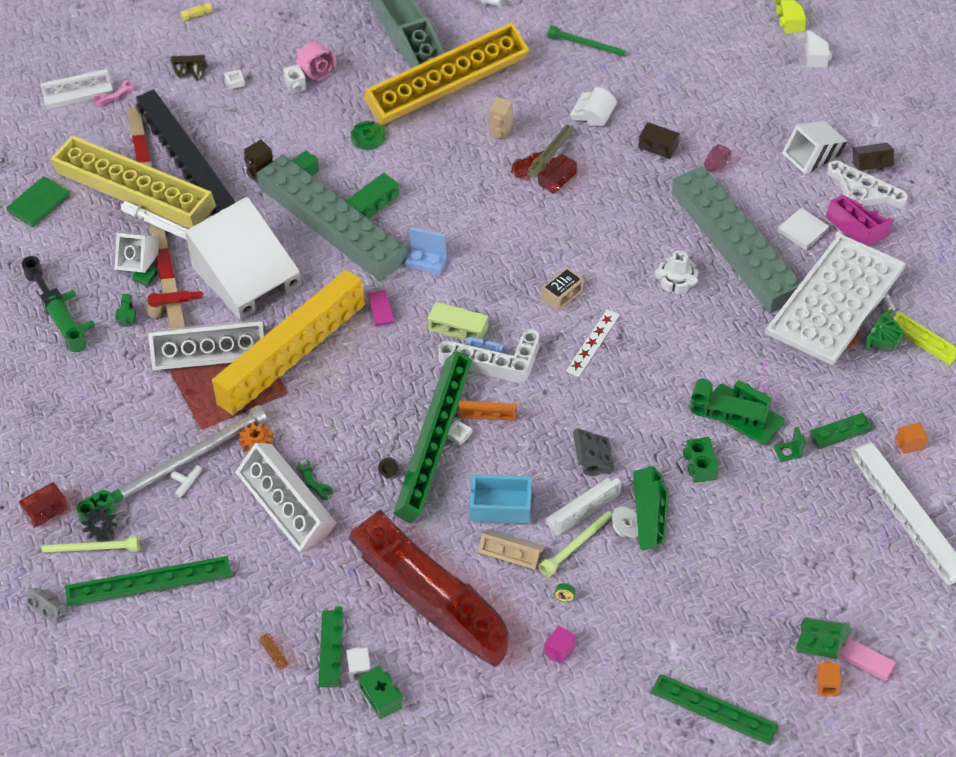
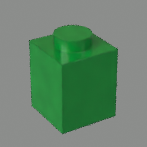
[291,150,319,176]

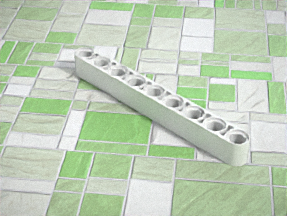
[851,442,956,586]

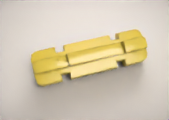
[180,2,213,21]

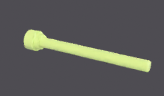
[539,511,612,577]
[41,536,140,553]

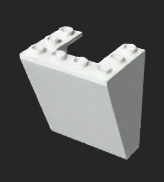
[185,197,302,320]

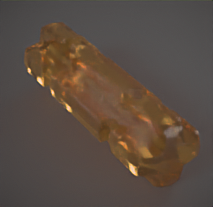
[260,633,288,670]

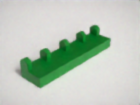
[318,606,344,688]

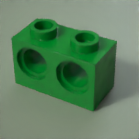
[683,436,719,483]

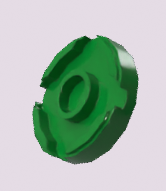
[350,121,385,150]

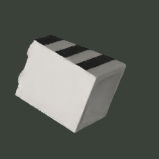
[782,121,848,174]

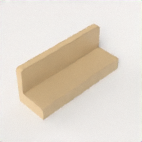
[478,529,545,570]

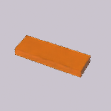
[458,401,517,421]

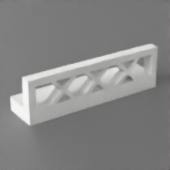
[40,69,113,110]
[546,478,621,536]

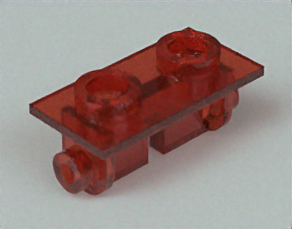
[511,150,549,178]

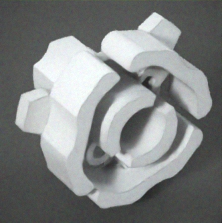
[654,251,698,294]

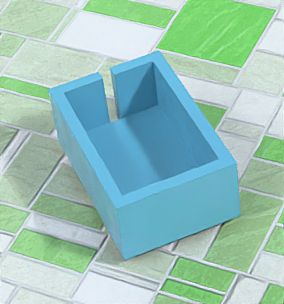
[469,474,532,523]

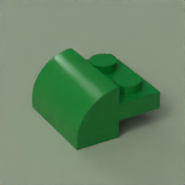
[796,617,851,659]

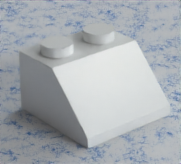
[115,233,159,273]

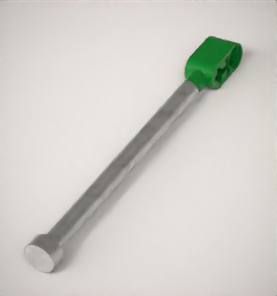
[76,405,267,526]

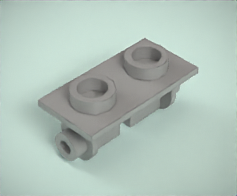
[26,587,66,624]

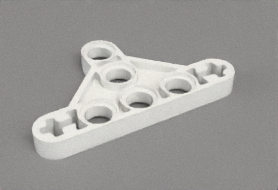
[827,161,908,208]

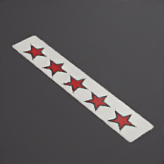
[566,309,620,377]

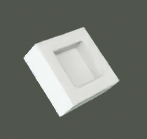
[224,69,245,89]
[447,420,472,446]

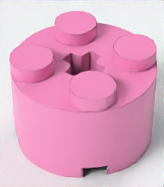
[296,40,336,81]

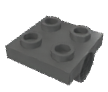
[573,428,615,476]

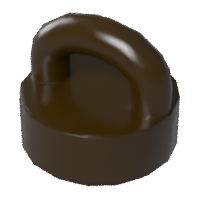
[378,457,399,478]

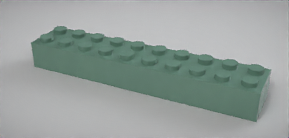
[257,155,406,281]
[672,166,801,313]

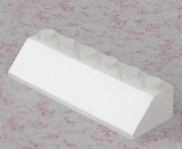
[148,319,265,370]
[235,443,336,552]

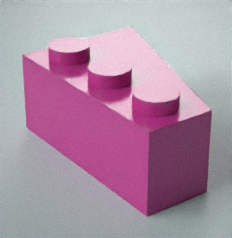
[825,195,894,246]

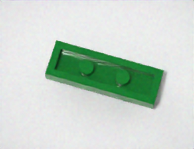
[810,412,872,449]

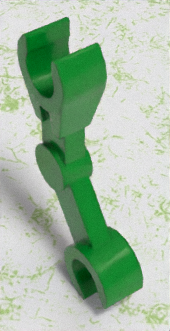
[298,459,333,500]

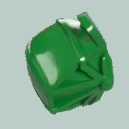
[864,309,904,352]

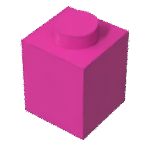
[544,625,576,664]

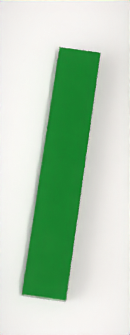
[651,674,778,746]

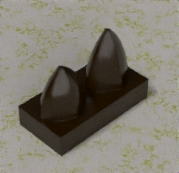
[171,55,207,81]

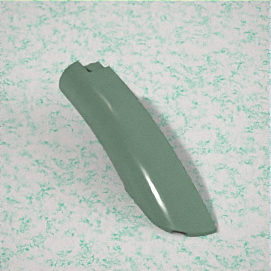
[369,0,444,68]

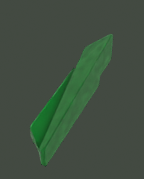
[633,466,669,551]

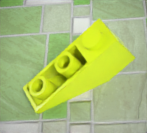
[773,0,806,33]

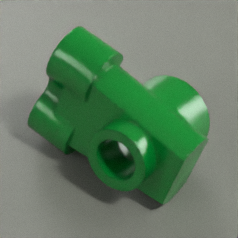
[115,294,136,327]

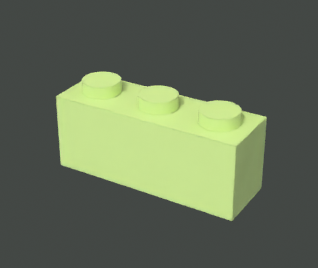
[427,302,489,340]

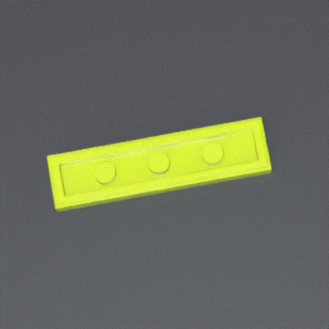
[893,312,956,366]

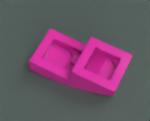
[367,290,394,327]

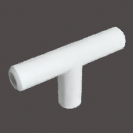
[171,466,202,498]

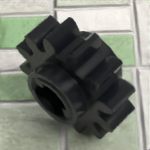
[80,505,118,542]

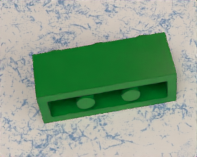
[345,172,400,219]

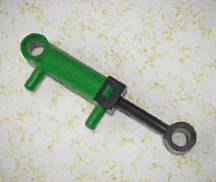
[21,256,95,352]

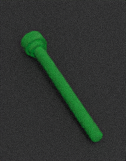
[547,25,626,57]

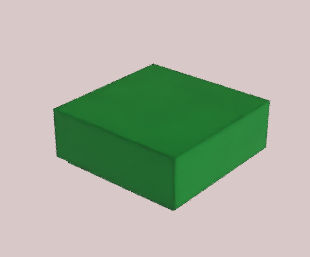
[132,267,157,286]

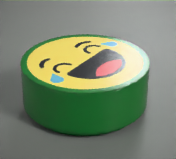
[554,583,576,602]

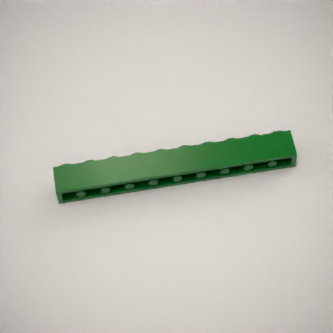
[393,351,472,523]

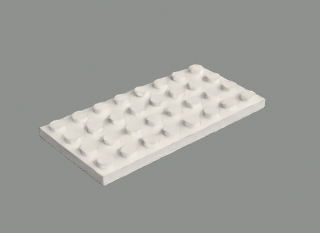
[765,234,906,365]

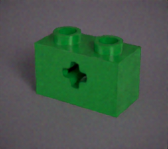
[358,665,403,719]

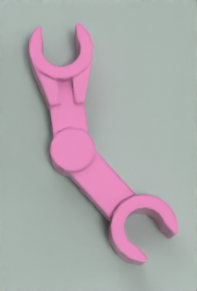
[94,80,135,107]

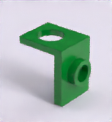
[774,427,806,462]

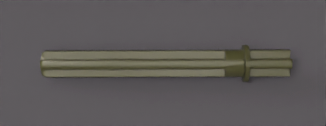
[528,124,573,177]

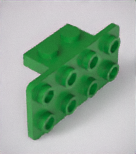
[713,380,785,446]

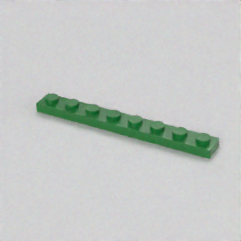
[65,556,231,607]

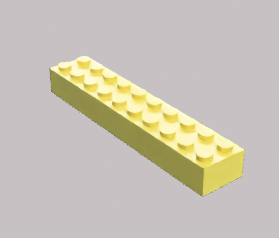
[50,136,216,228]

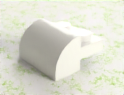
[570,87,617,126]

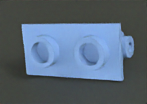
[465,336,506,353]

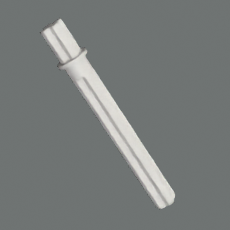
[121,201,188,240]

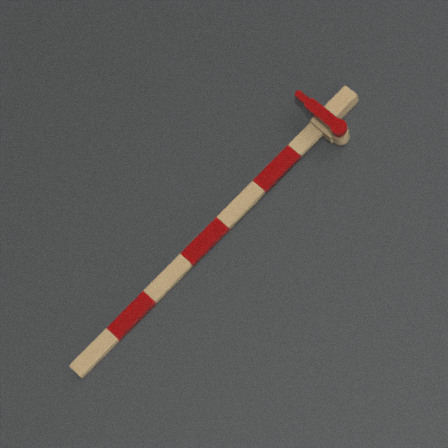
[126,108,203,328]

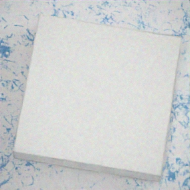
[778,208,830,250]

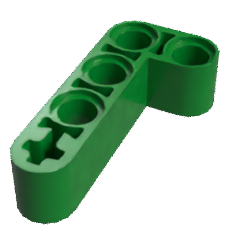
[690,378,769,429]

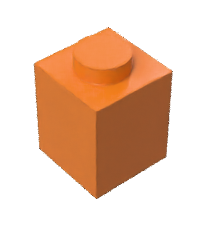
[895,422,928,454]
[816,661,841,696]

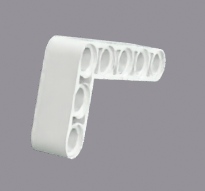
[438,329,539,383]

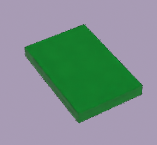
[6,176,70,228]

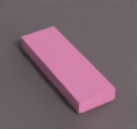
[839,638,896,681]

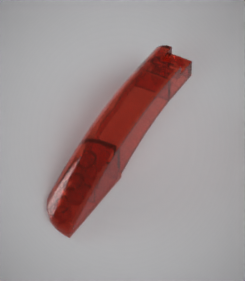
[349,509,509,668]

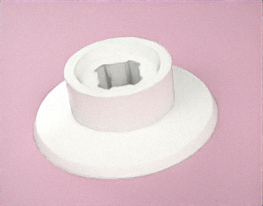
[612,507,639,538]

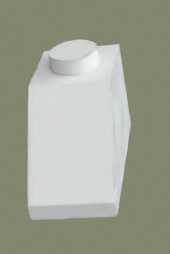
[806,31,832,67]

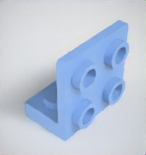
[405,227,447,274]

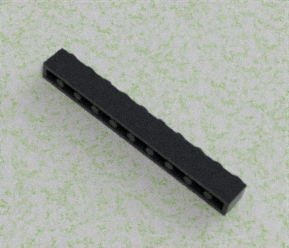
[135,89,235,215]

